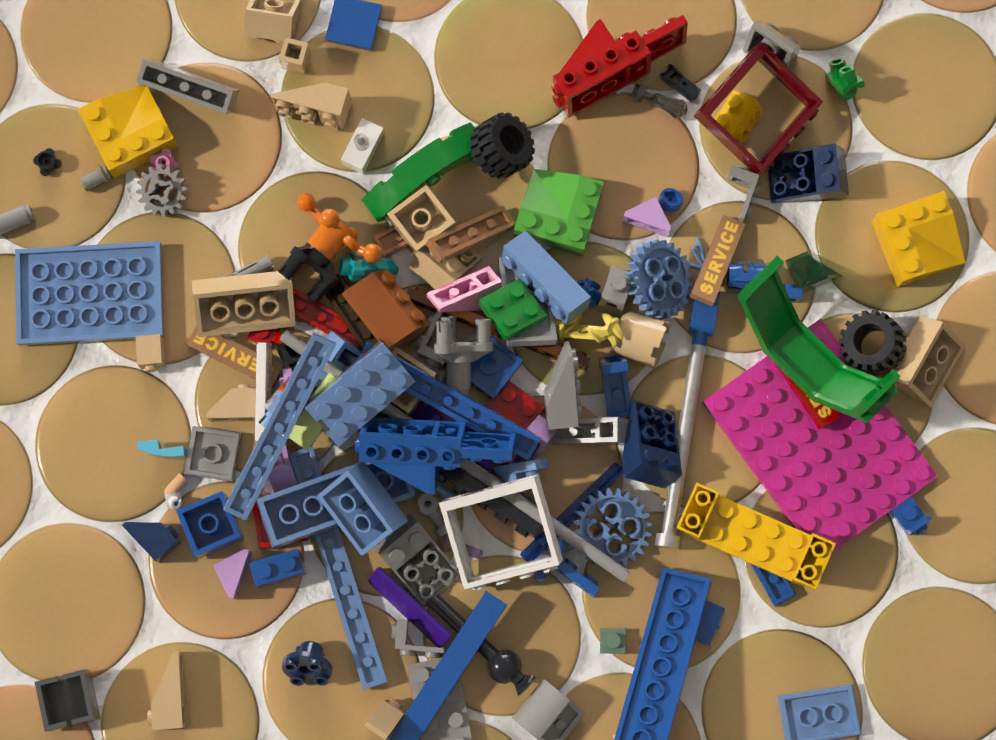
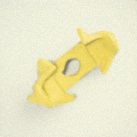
[554,313,623,347]

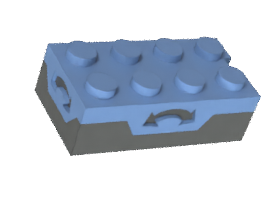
[304,341,416,447]

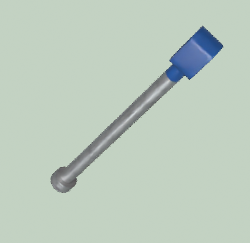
[654,292,720,550]

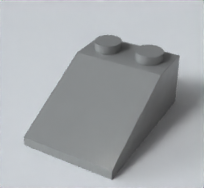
[743,21,801,67]

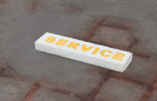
[255,343,272,441]

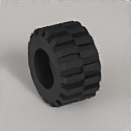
[469,112,535,179]
[839,310,907,376]

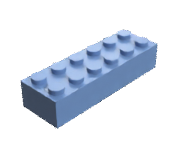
[256,462,416,549]

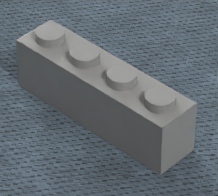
[136,59,239,114]

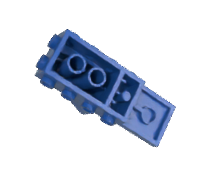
[355,417,516,495]

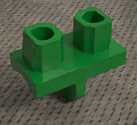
[825,57,865,100]

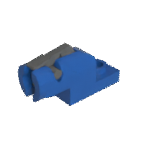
[727,259,803,303]

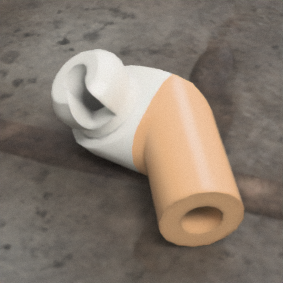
[164,473,188,510]

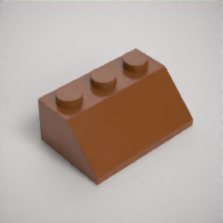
[342,269,430,350]

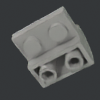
[512,678,585,740]

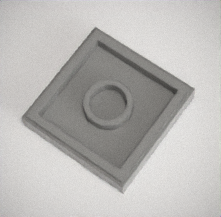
[184,426,242,482]

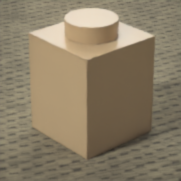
[279,37,311,74]
[135,334,166,372]

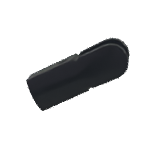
[659,64,702,103]

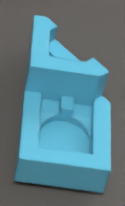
[137,439,188,460]

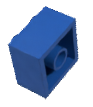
[176,491,245,559]

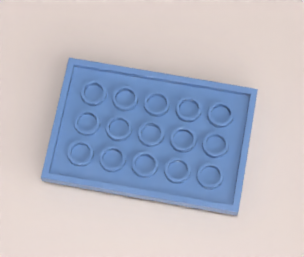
[15,241,164,346]

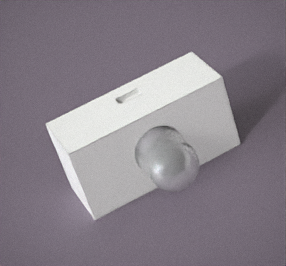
[341,118,385,175]

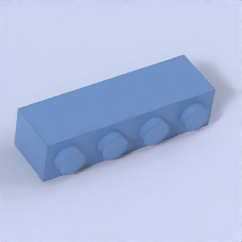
[501,231,591,325]

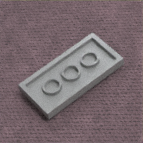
[498,257,557,347]
[407,658,472,740]

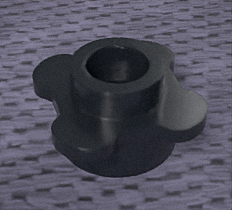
[33,148,62,176]

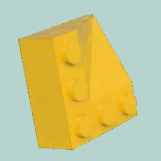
[78,85,178,178]
[871,191,965,287]

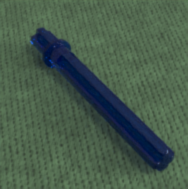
[520,463,624,562]

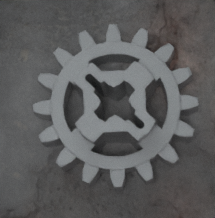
[136,164,190,216]

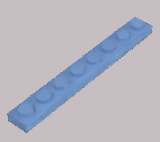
[223,332,336,521]

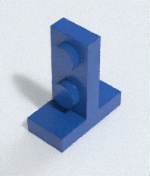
[598,355,631,418]
[534,539,600,597]

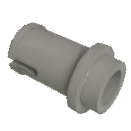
[79,165,112,192]

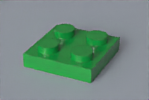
[478,279,547,341]

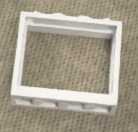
[439,474,563,590]

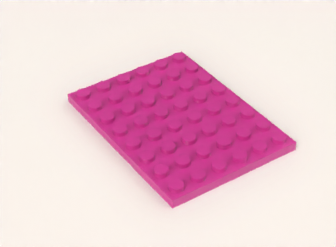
[702,319,938,553]

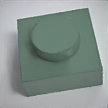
[600,628,625,654]

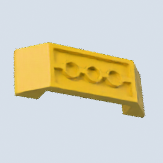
[676,482,836,590]

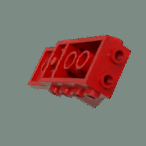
[551,15,688,118]

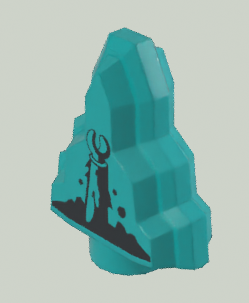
[339,252,399,281]

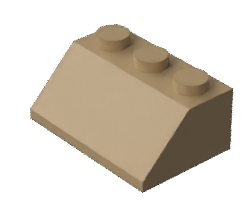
[889,316,965,408]

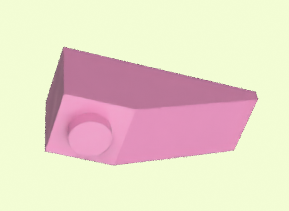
[427,266,502,312]

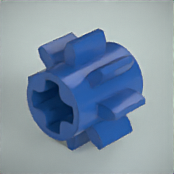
[577,278,601,308]

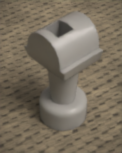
[418,494,448,539]

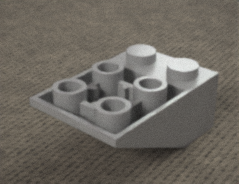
[544,341,582,430]
[374,514,460,607]

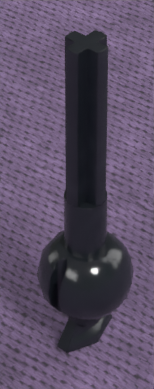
[428,595,536,697]

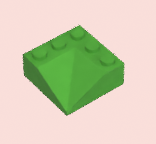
[514,169,604,256]

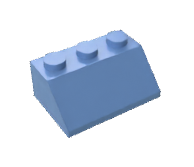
[317,462,408,556]

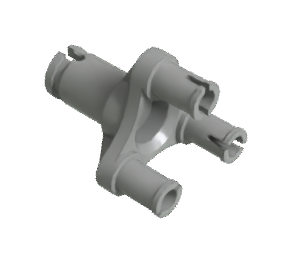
[434,316,493,397]

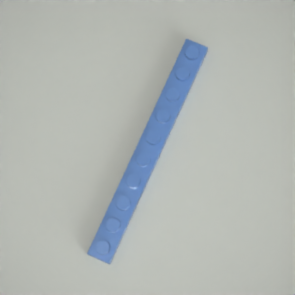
[289,446,388,690]

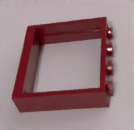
[693,42,823,174]

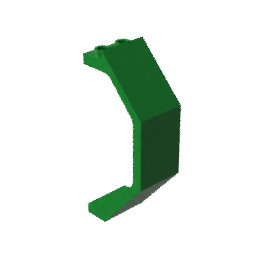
[737,255,901,423]

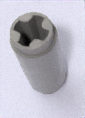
[0,204,35,235]

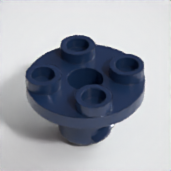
[282,641,332,686]

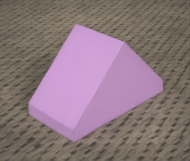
[622,197,671,237]
[213,549,252,600]

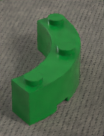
[361,122,476,222]

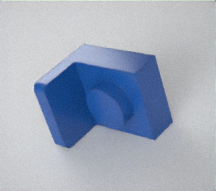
[890,496,931,535]

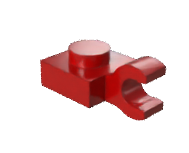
[247,328,283,345]

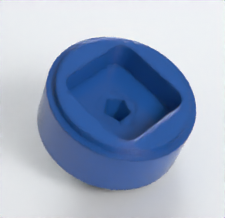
[658,188,683,213]

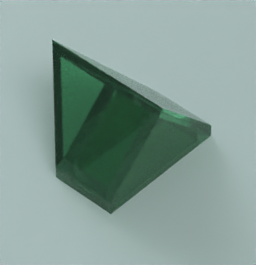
[785,251,843,293]

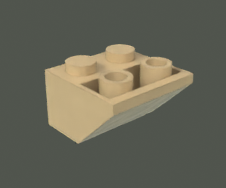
[409,229,482,289]

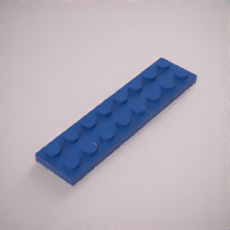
[614,567,711,740]

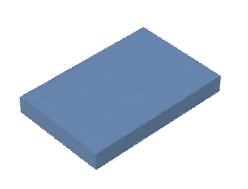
[777,684,862,740]

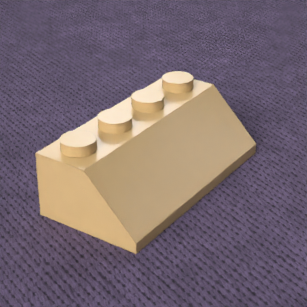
[191,271,296,337]

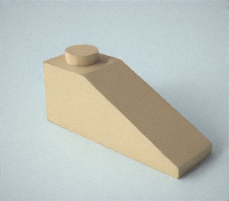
[147,651,187,730]

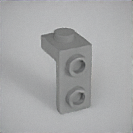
[726,165,761,222]
[415,311,447,369]
[391,619,446,658]

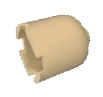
[613,312,671,369]

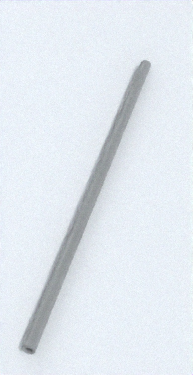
[280,330,630,582]

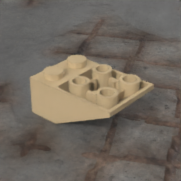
[271,82,352,130]

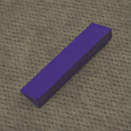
[368,567,452,648]

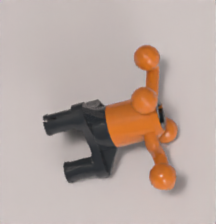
[277,193,382,304]

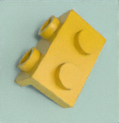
[715,90,763,145]

